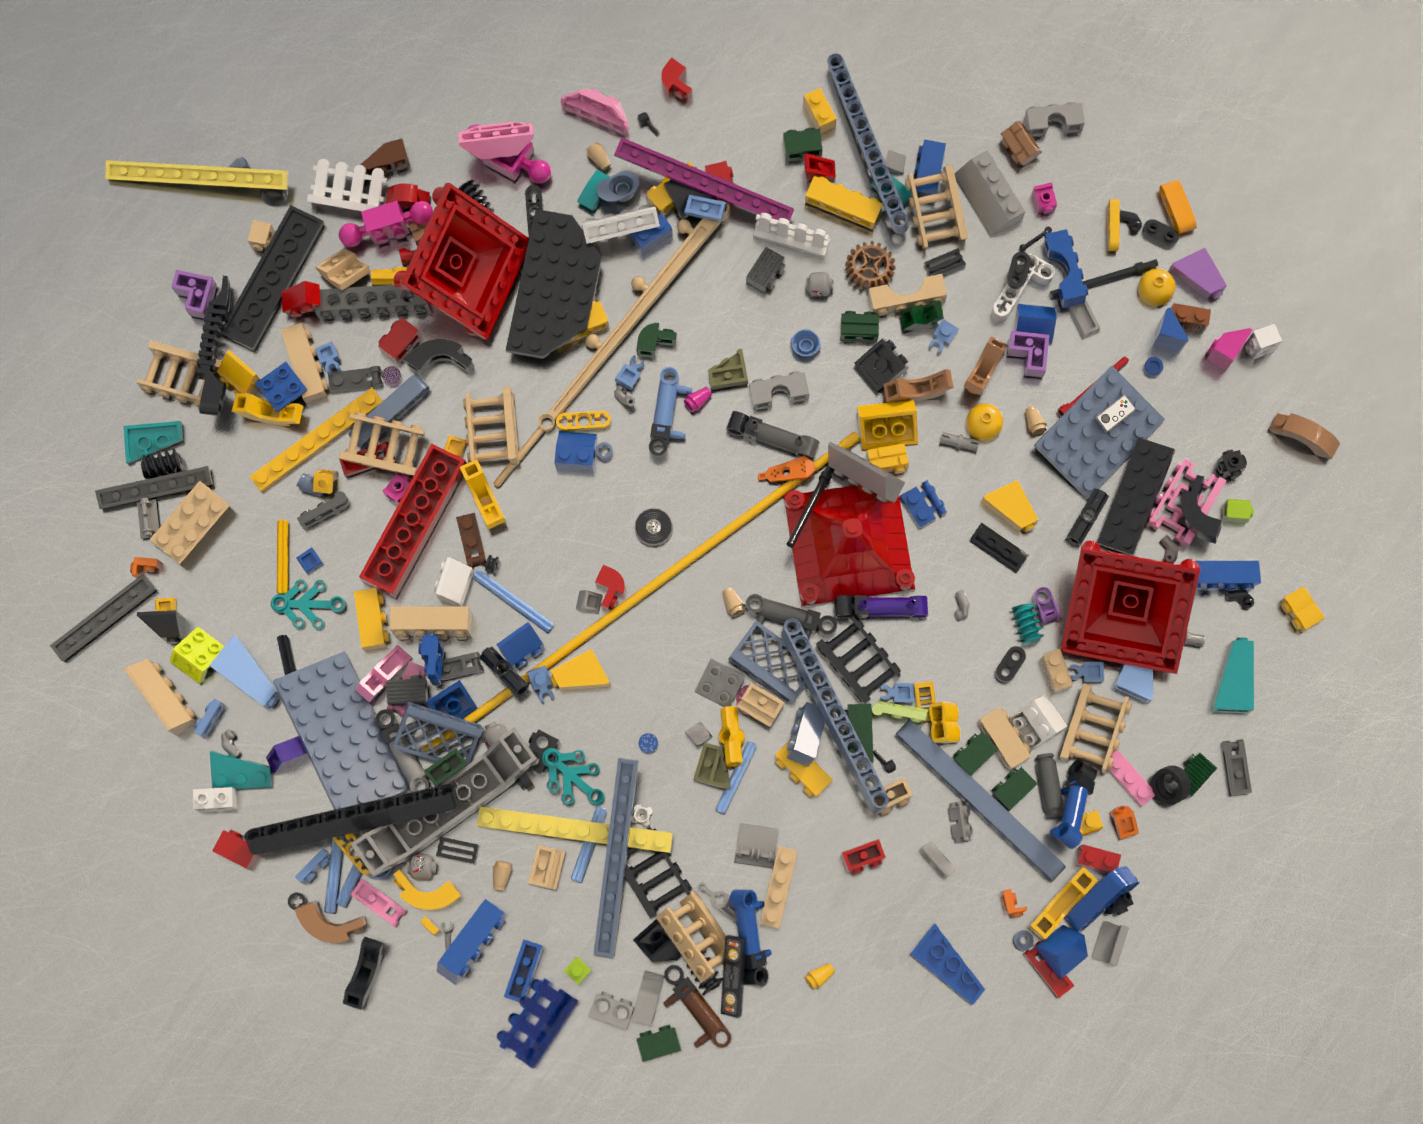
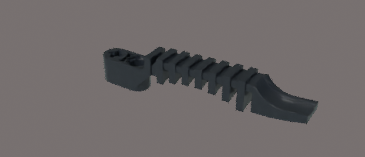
[196,275,231,416]

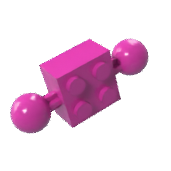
[468,124,551,184]
[339,201,433,247]

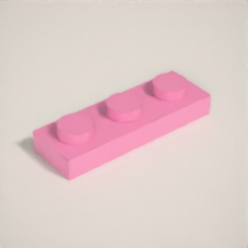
[1108,750,1155,807]

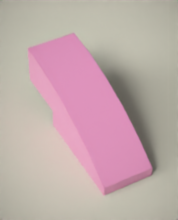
[355,645,412,703]

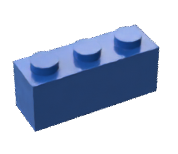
[914,139,946,198]
[504,939,544,1004]

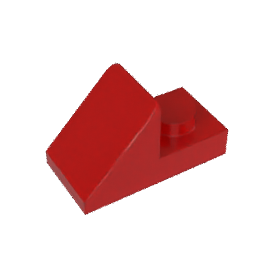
[804,153,836,181]

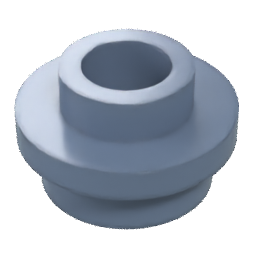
[1014,930,1034,950]

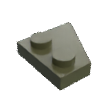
[708,349,748,390]
[693,742,731,790]

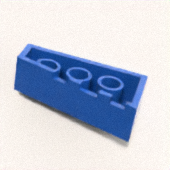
[1196,561,1261,590]
[437,899,505,985]

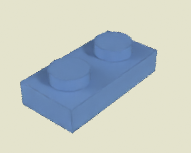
[685,195,726,222]
[194,698,225,739]
[295,848,331,884]

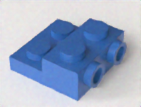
[418,634,444,685]

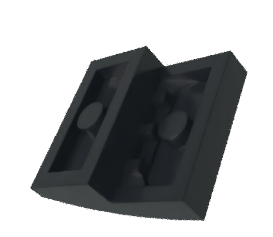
[664,167,713,219]

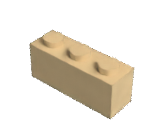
[978,707,1031,771]

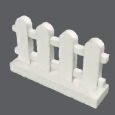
[307,159,387,211]
[581,205,660,244]
[753,213,830,258]

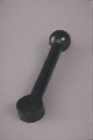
[1019,226,1052,251]

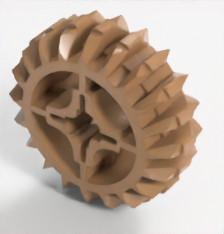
[845,241,896,291]

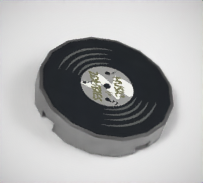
[635,508,673,546]

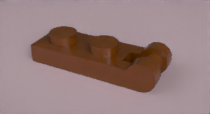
[456,512,486,567]

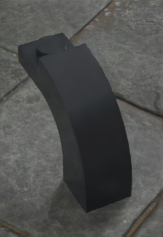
[405,339,474,376]
[1181,475,1222,544]
[343,936,383,1010]

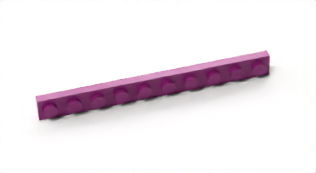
[614,137,794,221]

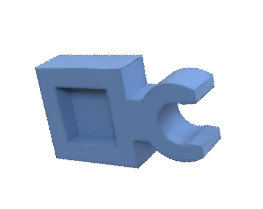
[929,319,959,355]
[315,341,341,376]
[615,355,644,390]
[1069,662,1104,682]
[527,665,553,702]
[880,683,914,704]

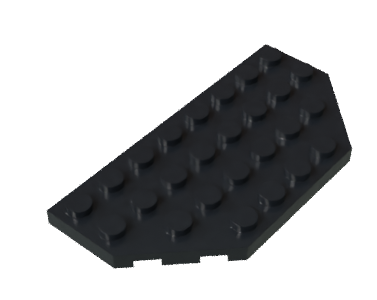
[506,209,602,358]

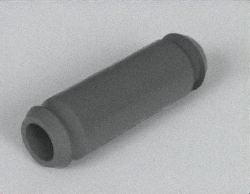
[1036,753,1064,819]

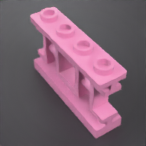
[1147,458,1227,548]

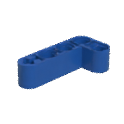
[1065,866,1140,932]

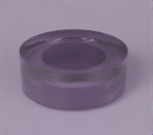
[382,366,402,386]

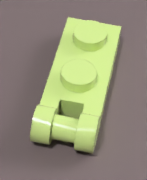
[872,701,929,722]

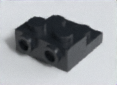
[854,338,909,392]

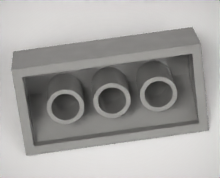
[954,150,1025,236]
[828,442,905,503]

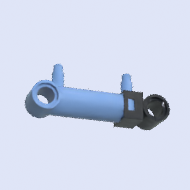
[649,367,693,460]

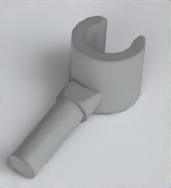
[441,922,454,950]

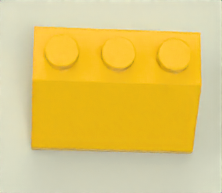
[857,400,918,450]

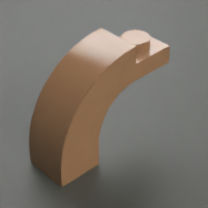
[963,336,1008,395]
[883,369,954,402]
[1269,413,1340,459]
[295,900,367,943]

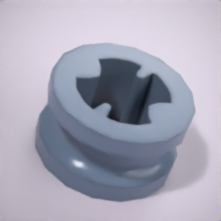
[596,442,613,461]

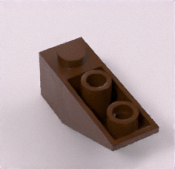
[353,138,410,180]

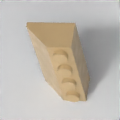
[124,659,196,736]

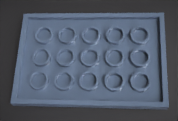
[1033,366,1165,499]

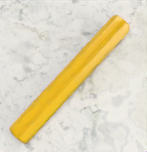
[276,520,288,595]

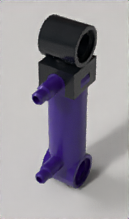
[834,595,928,618]

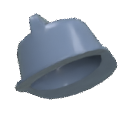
[597,171,639,202]

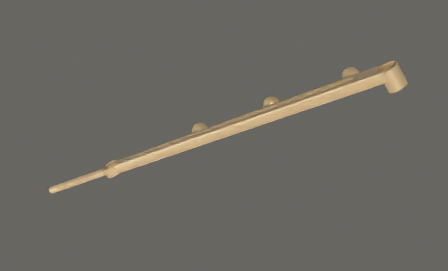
[493,200,730,487]

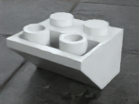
[434,557,474,606]
[1009,694,1068,751]

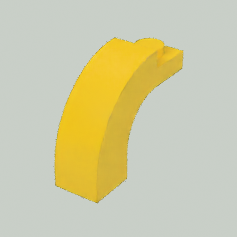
[232,393,303,426]
[460,459,506,530]
[393,869,462,911]

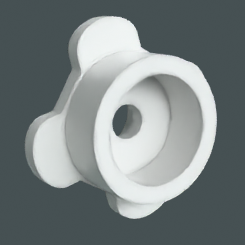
[631,804,653,826]

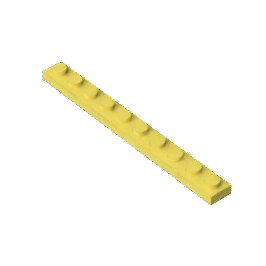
[105,160,288,190]
[477,807,673,853]

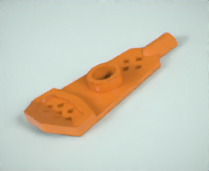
[758,456,815,482]

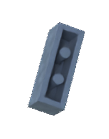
[786,702,825,767]

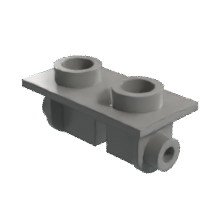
[137,498,159,539]
[948,801,973,842]

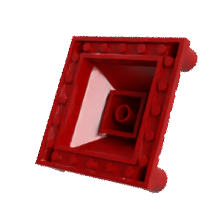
[393,183,529,339]
[783,484,915,607]
[1061,540,1201,674]

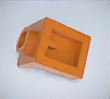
[130,557,162,579]
[1110,806,1139,839]
[1001,889,1027,918]

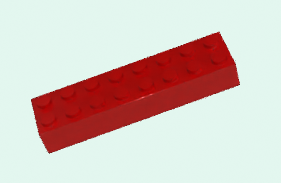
[359,443,467,598]

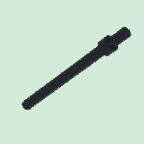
[1050,259,1158,298]
[786,465,834,548]

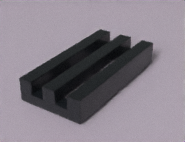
[924,248,966,276]
[436,837,479,864]

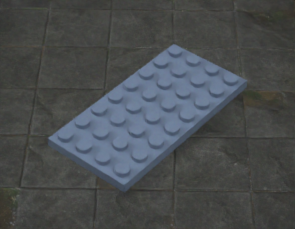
[273,651,410,810]

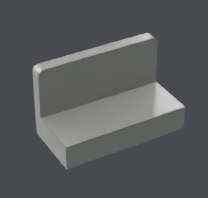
[1092,921,1129,966]

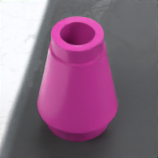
[684,386,712,412]

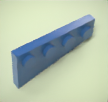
[910,923,985,1005]

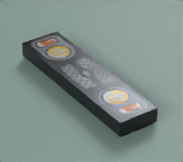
[721,935,746,1018]

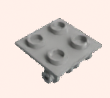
[695,658,745,707]
[734,823,779,868]

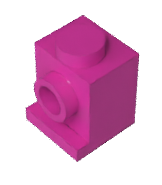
[1032,182,1057,214]
[382,474,411,504]

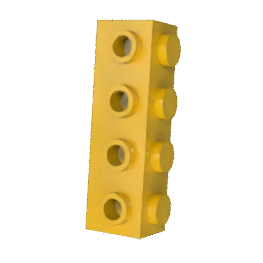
[805,176,883,230]

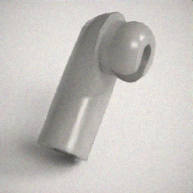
[614,385,635,406]

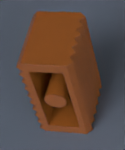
[1171,303,1211,333]

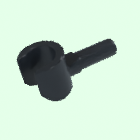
[637,112,659,135]
[873,750,896,773]

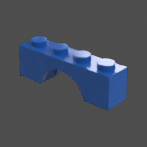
[1044,229,1088,308]

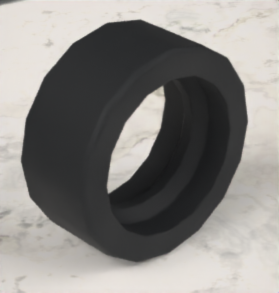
[1151,765,1191,805]

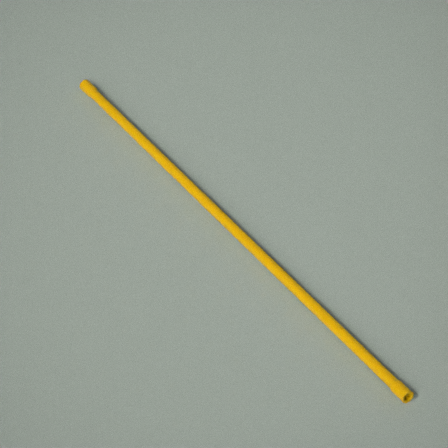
[422,431,861,755]

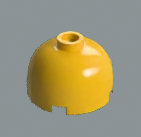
[1137,269,1176,307]
[965,403,1004,442]

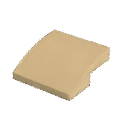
[316,248,370,290]

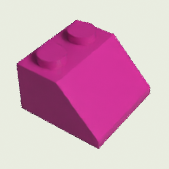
[1206,328,1253,371]

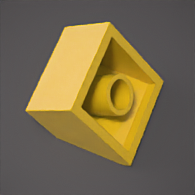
[217,350,260,395]

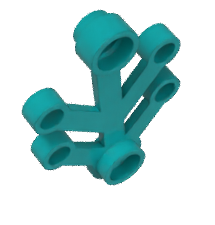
[271,579,346,630]
[542,748,604,805]

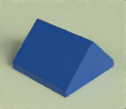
[1015,304,1056,344]
[1153,307,1189,352]
[427,680,478,719]
[1035,925,1088,979]

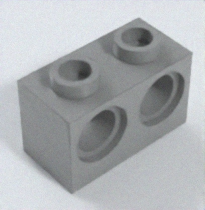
[588,991,635,1030]

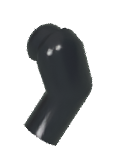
[1120,210,1142,231]
[1226,590,1254,608]

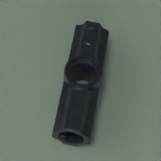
[1066,488,1109,546]
[480,646,529,697]

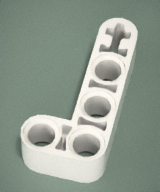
[991,254,1055,322]

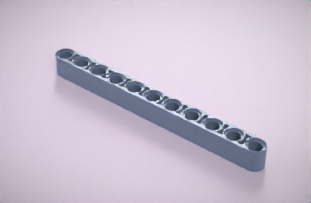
[827,53,909,234]
[781,618,889,813]
[895,720,1066,882]

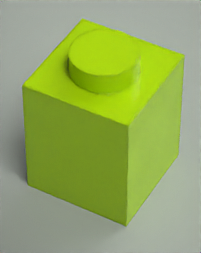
[1223,499,1254,523]
[564,957,592,985]

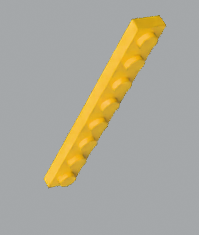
[249,387,383,493]

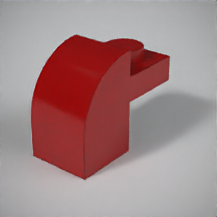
[661,57,692,101]
[386,184,430,210]
[595,565,626,612]

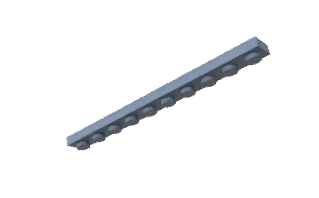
[593,758,639,958]

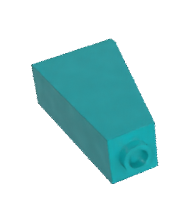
[1211,637,1254,713]

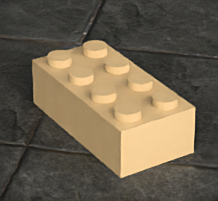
[150,481,230,565]
[390,606,472,640]

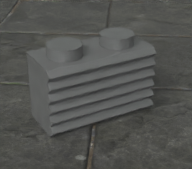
[746,247,786,293]
[386,675,428,706]

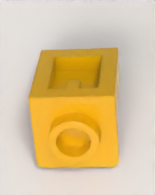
[313,469,338,494]

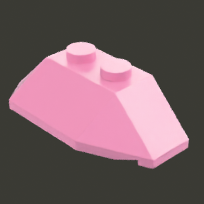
[560,88,629,136]
[458,122,534,159]

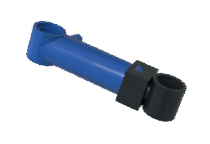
[1050,758,1097,849]
[729,889,772,987]

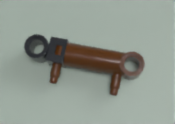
[663,965,732,1048]

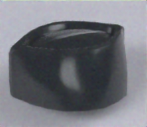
[260,188,288,206]

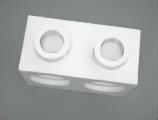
[1245,324,1282,359]
[193,787,237,812]

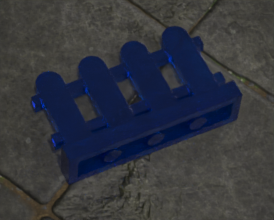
[497,978,578,1069]

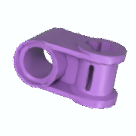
[1032,587,1062,626]

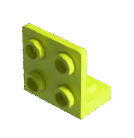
[170,627,224,685]

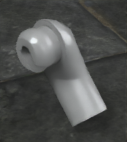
[1160,535,1179,563]
[955,590,970,620]
[221,729,240,757]

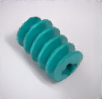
[1011,603,1044,646]

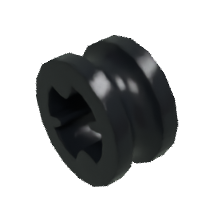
[485,555,499,574]
[288,892,307,910]

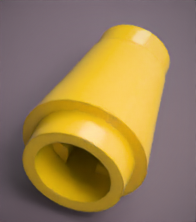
[805,963,835,990]

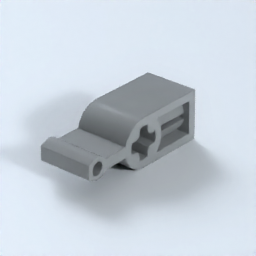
[698,882,736,923]
[632,970,664,1026]

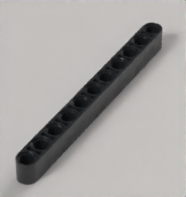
[244,784,460,855]

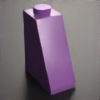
[1169,248,1227,299]

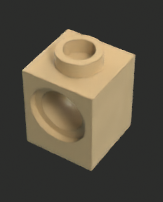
[247,220,275,251]

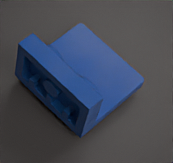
[255,361,307,412]

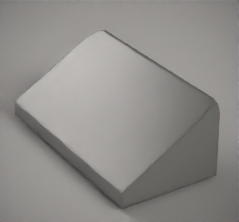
[920,841,956,878]

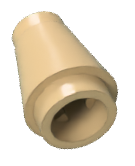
[586,142,611,171]
[1025,406,1047,435]
[722,587,746,617]
[493,861,512,891]

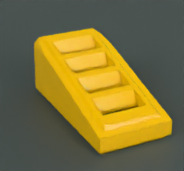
[914,680,936,723]

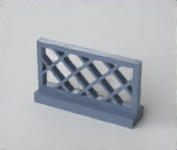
[728,621,813,704]
[392,701,483,764]

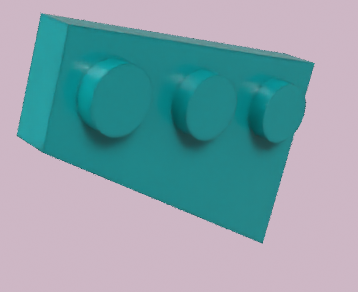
[123,421,183,464]
[210,751,272,789]

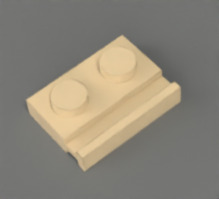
[737,683,785,727]
[528,845,566,890]

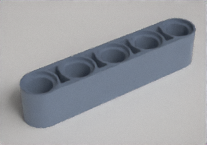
[348,374,430,449]

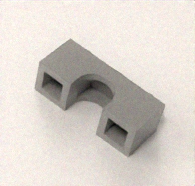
[1025,102,1085,136]
[749,371,810,410]

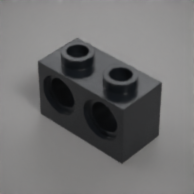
[528,729,560,776]

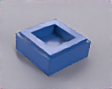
[296,547,323,574]

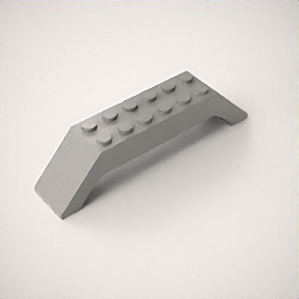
[351,727,537,877]

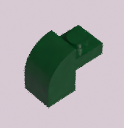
[900,300,944,331]
[636,323,677,357]

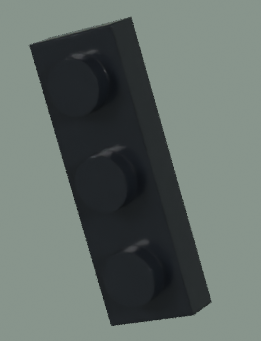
[970,522,1029,572]

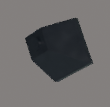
[137,610,184,644]
[633,919,682,962]

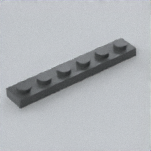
[95,466,213,509]
[50,574,156,661]

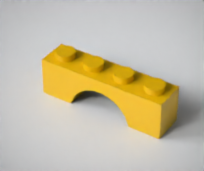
[1028,867,1098,941]

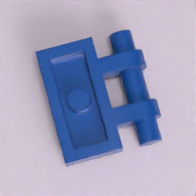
[900,480,947,529]

